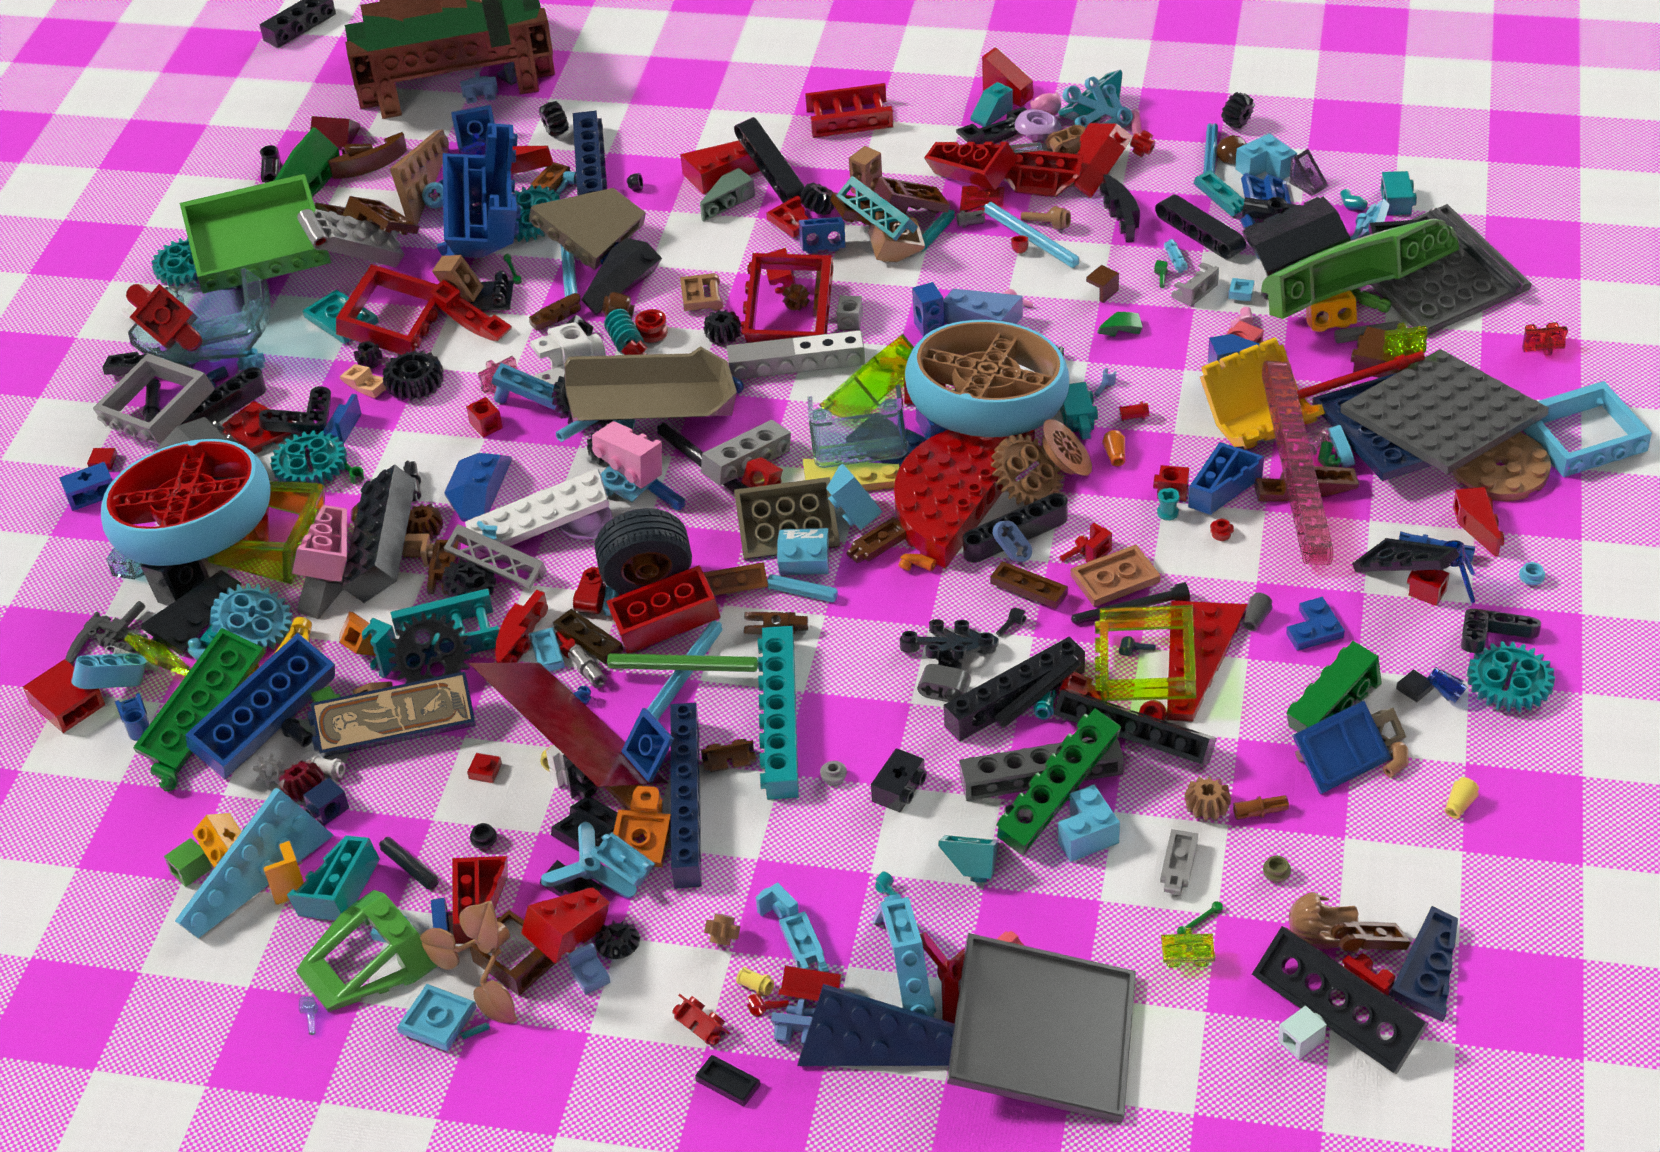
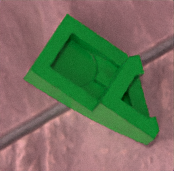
[1097,311,1143,337]

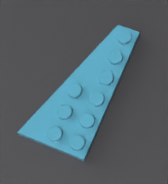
[175,788,334,938]

